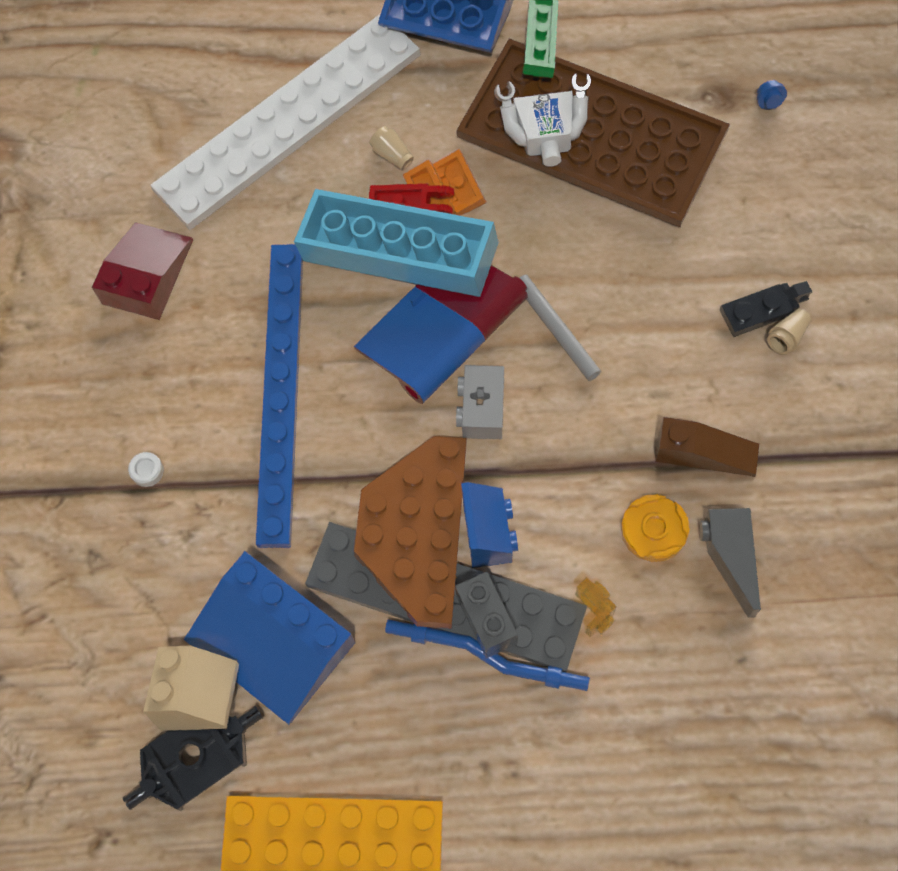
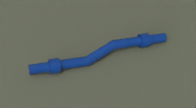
[385,619,590,691]

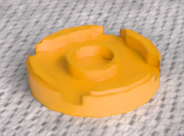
[621,494,690,562]

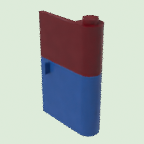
[354,265,528,404]

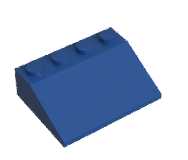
[378,0,513,53]
[184,551,355,725]

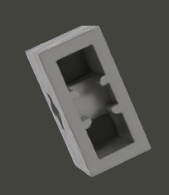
[456,365,504,439]

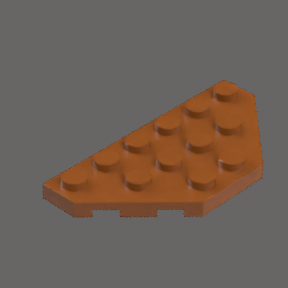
[354,436,467,629]

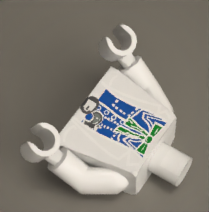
[494,74,591,166]

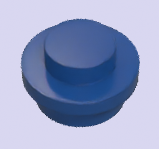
[757,80,787,110]

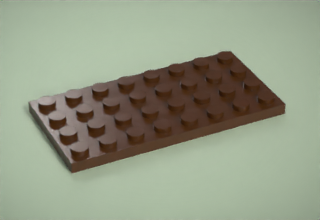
[456,38,730,227]

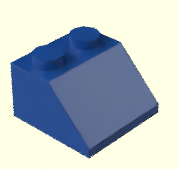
[461,482,518,568]

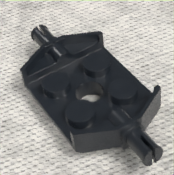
[122,706,263,811]

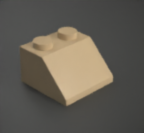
[143,646,239,731]

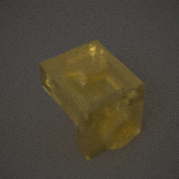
[575,577,617,637]

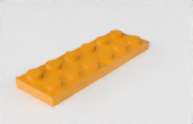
[221,796,443,871]

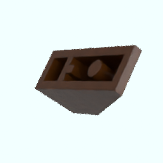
[655,417,759,477]

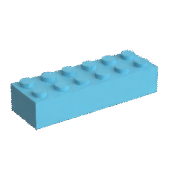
[294,189,499,297]

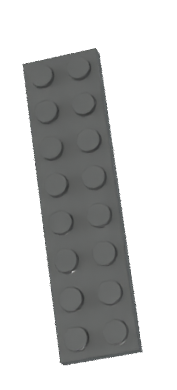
[305,522,587,672]

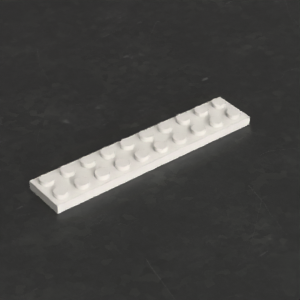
[150,14,420,230]

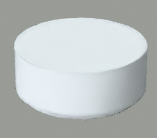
[128,452,164,487]

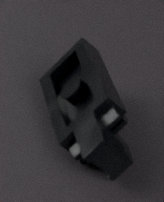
[720,281,813,337]

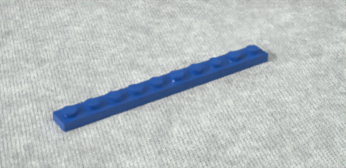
[256,244,303,548]

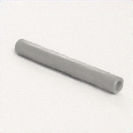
[520,275,601,381]

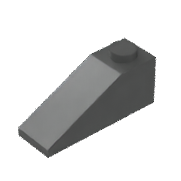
[700,508,761,618]

